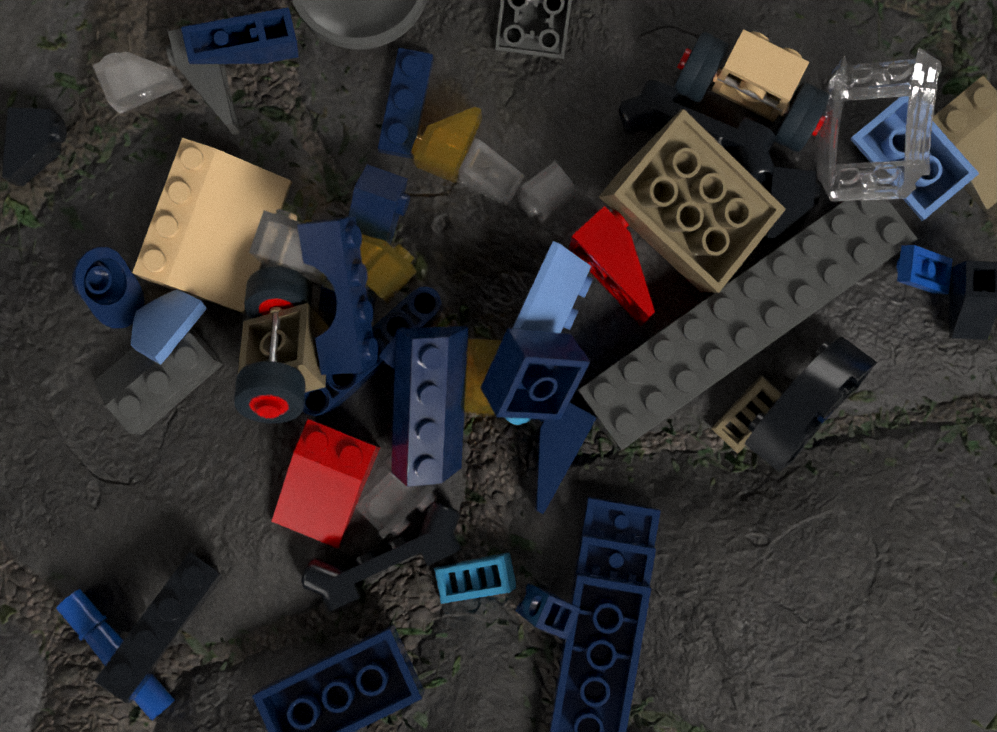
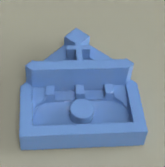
[131,289,207,365]

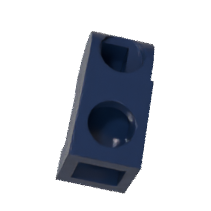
[515,583,580,640]

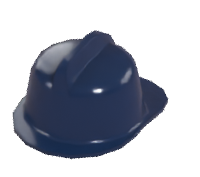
[72,247,144,328]

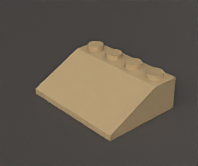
[132,138,292,314]

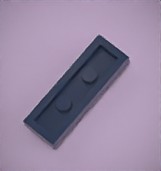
[378,48,434,159]

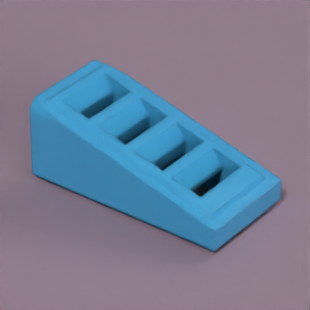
[434,552,516,604]

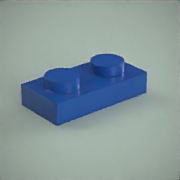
[896,245,953,294]

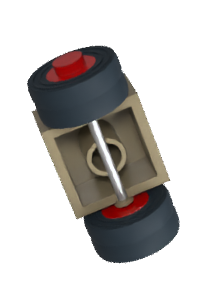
[234,267,329,423]

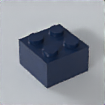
[480,328,590,420]

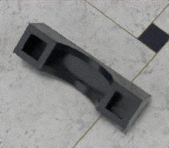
[94,552,222,703]

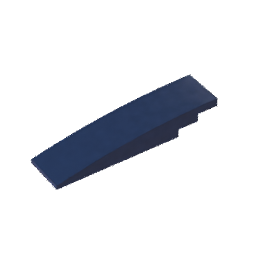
[549,496,661,732]

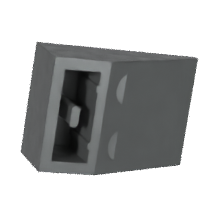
[495,0,572,59]

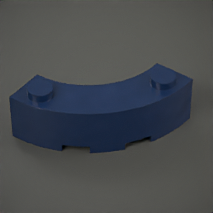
[319,164,410,316]

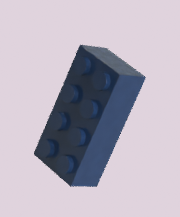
[252,624,425,732]

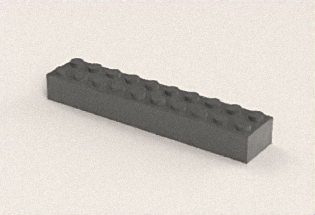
[576,180,917,451]

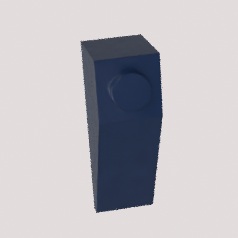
[181,7,299,64]
[536,402,597,514]

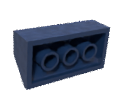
[391,326,468,487]

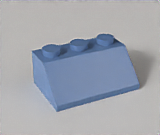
[850,92,979,221]
[512,241,594,333]

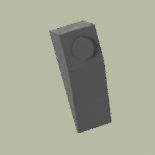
[166,29,240,135]

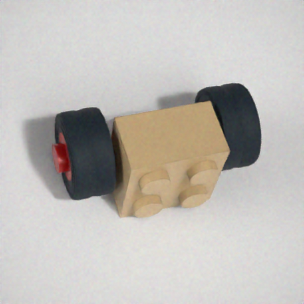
[674,29,830,152]

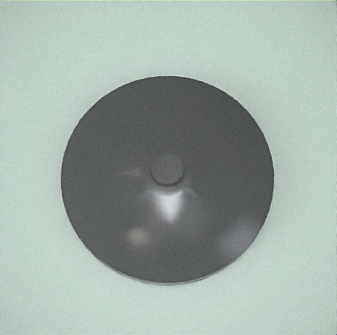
[292,0,427,50]

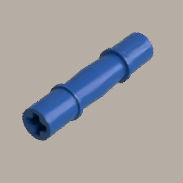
[56,589,175,721]

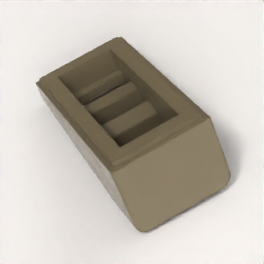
[711,375,782,454]

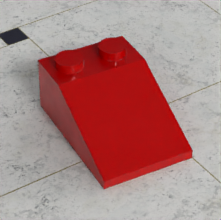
[568,206,655,326]
[272,419,380,549]

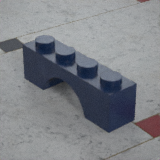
[297,216,379,375]

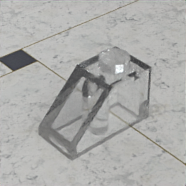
[93,51,184,114]

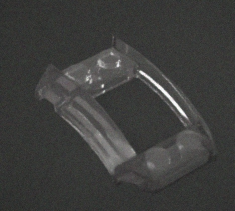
[817,47,942,201]

